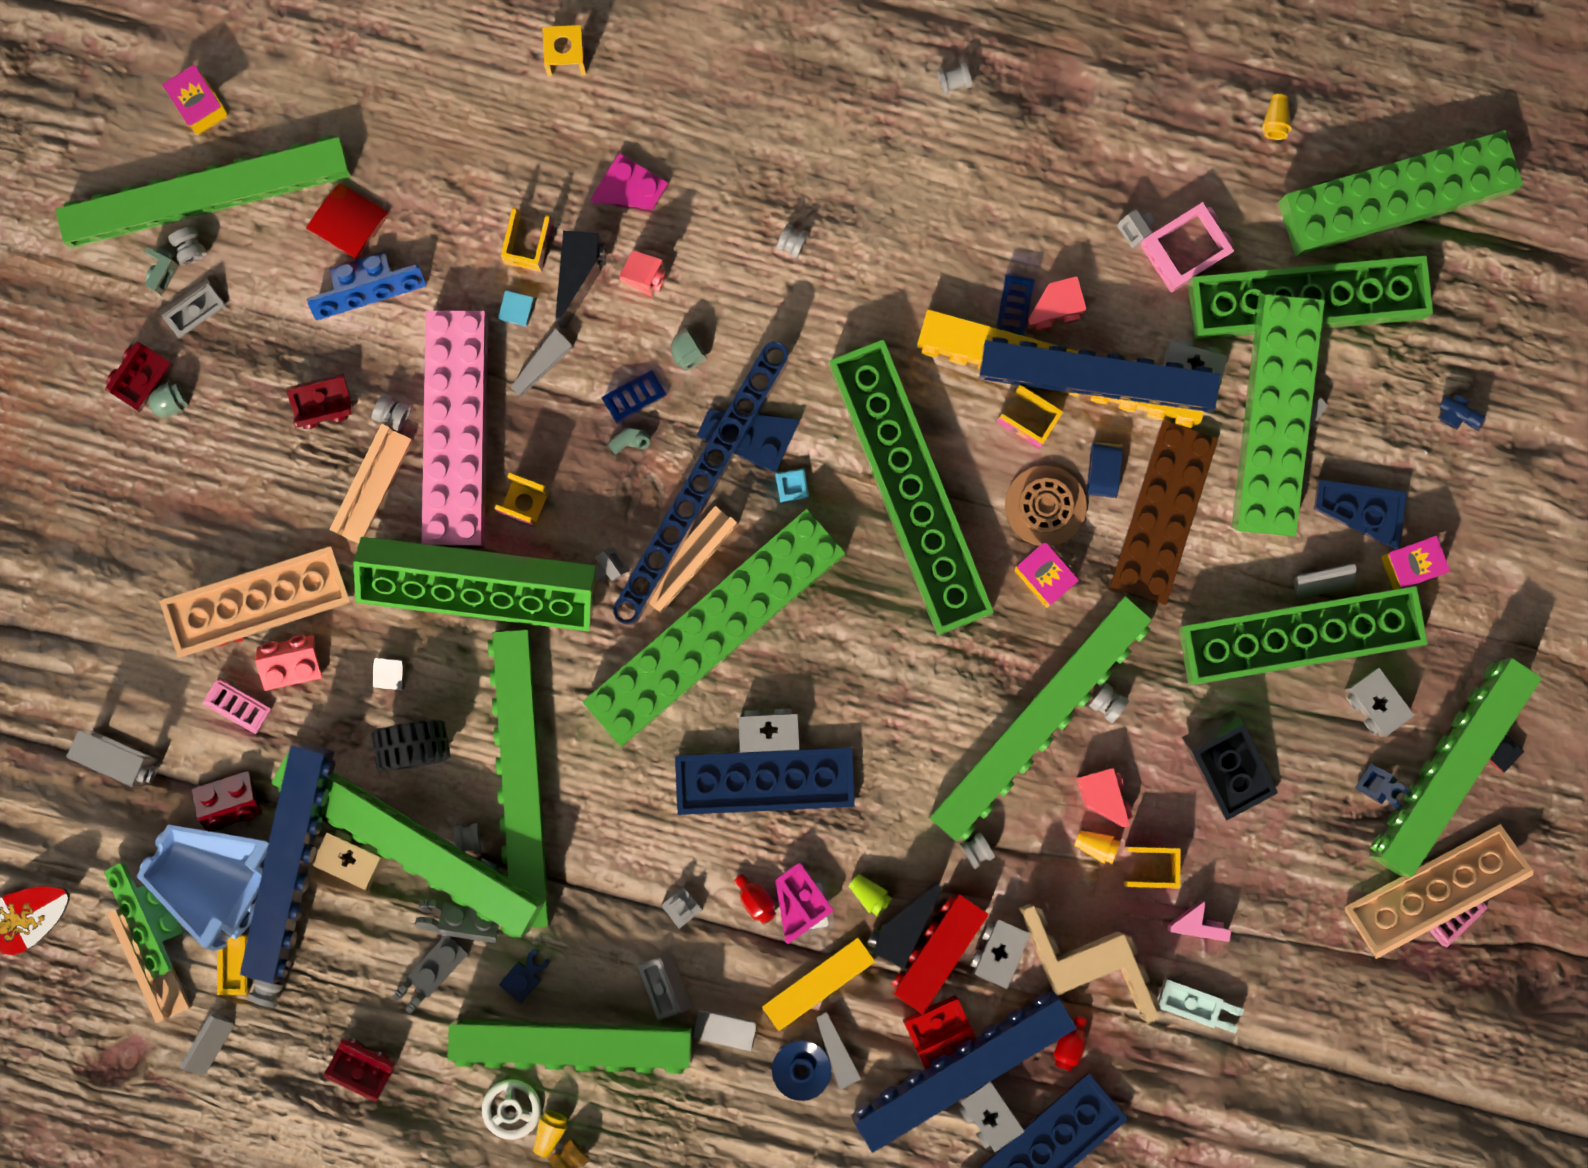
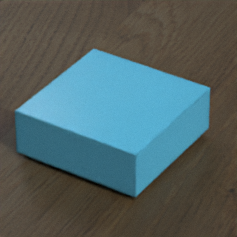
[498,291,534,327]
[775,468,809,503]

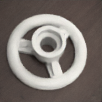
[482,1079,541,1139]

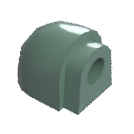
[671,327,708,371]
[148,383,189,418]

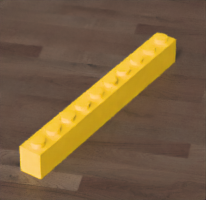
[917,309,1204,428]

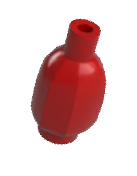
[734,874,777,925]
[1054,1016,1087,1072]

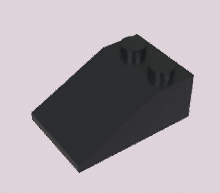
[555,230,607,328]
[1181,710,1278,821]
[867,883,942,969]

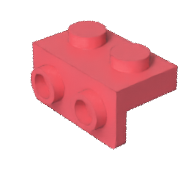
[255,635,323,691]

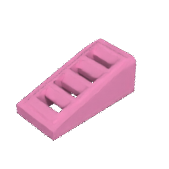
[203,678,272,734]
[1430,902,1488,947]

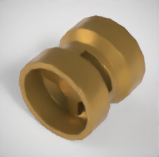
[548,1138,591,1168]

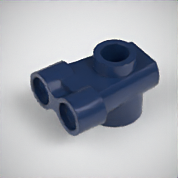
[1437,394,1486,432]

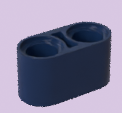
[1087,440,1123,498]

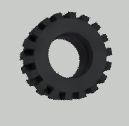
[371,719,451,771]

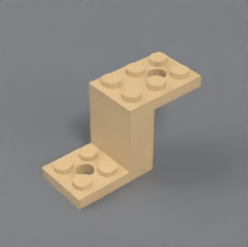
[1019,903,1161,1023]

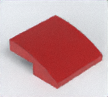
[306,182,389,260]
[902,995,977,1070]

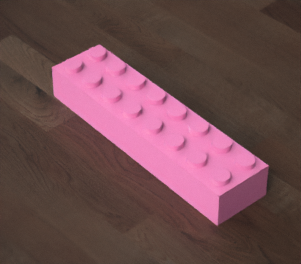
[422,311,488,548]

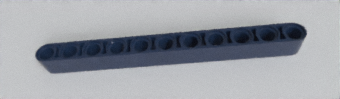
[613,341,789,625]

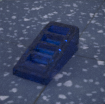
[996,273,1035,336]
[601,370,667,425]

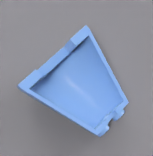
[137,825,269,951]

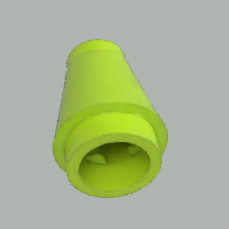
[848,874,893,917]

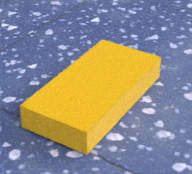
[217,935,249,995]

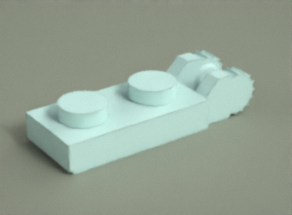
[1158,979,1244,1033]

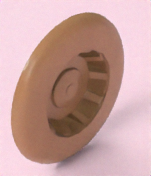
[1005,465,1087,546]

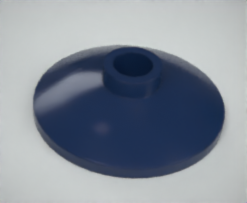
[772,1041,831,1101]

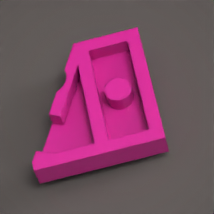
[590,153,669,210]
[776,862,834,944]

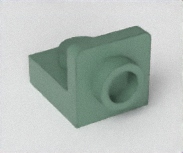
[144,247,179,296]

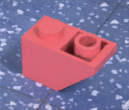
[619,250,667,297]
[1026,276,1087,332]
[1077,768,1132,827]

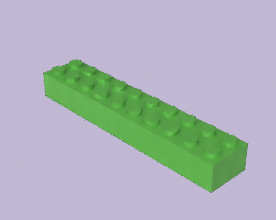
[829,339,994,636]
[583,509,845,747]

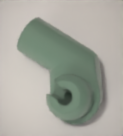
[607,427,651,455]

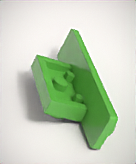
[105,861,184,979]

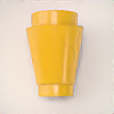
[1262,94,1291,140]
[1075,830,1121,864]
[533,1110,567,1158]

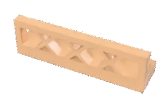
[330,424,413,544]
[639,506,738,614]
[108,909,191,1023]

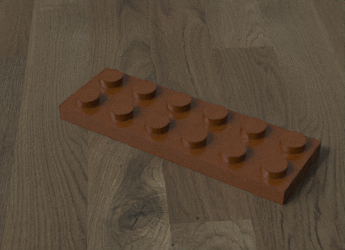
[1109,421,1219,605]

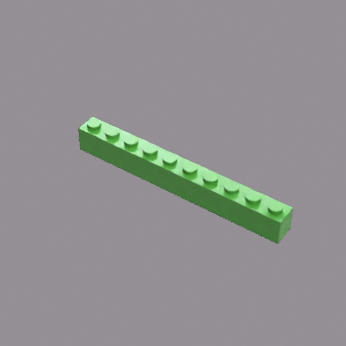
[55,135,352,248]
[929,596,1152,842]
[488,630,550,928]
[271,752,545,937]

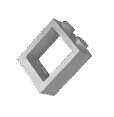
[66,730,158,786]

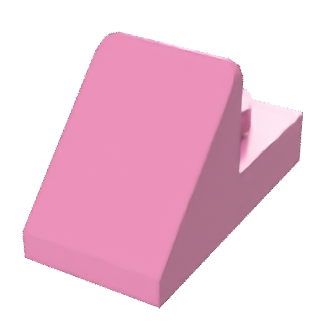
[1167,900,1231,942]

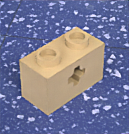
[312,829,384,890]

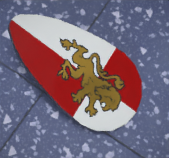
[0,886,70,955]

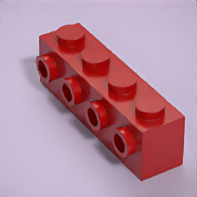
[891,893,989,1014]

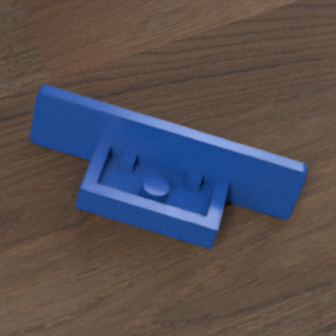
[307,252,426,320]

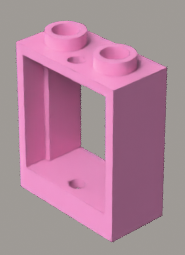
[1140,202,1234,293]

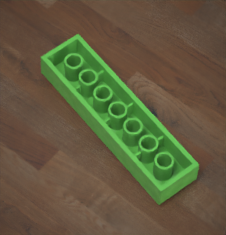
[1278,130,1523,257]
[1188,255,1433,341]
[1231,294,1325,537]
[353,537,596,632]
[1178,586,1428,686]
[1370,658,1542,878]
[447,1019,693,1074]

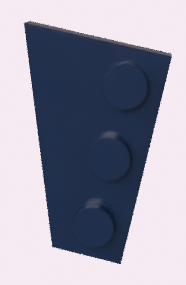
[696,410,800,473]
[1314,480,1407,550]

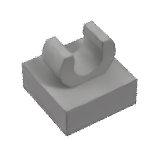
[1116,209,1156,249]
[595,547,630,581]
[661,887,703,929]

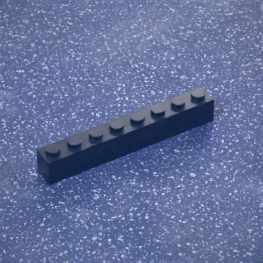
[978,337,1220,413]
[240,742,335,984]
[851,991,1077,1153]

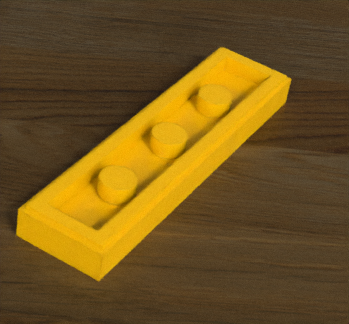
[762,937,875,1031]

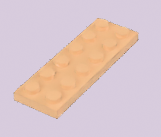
[159,546,350,658]
[1345,824,1533,959]

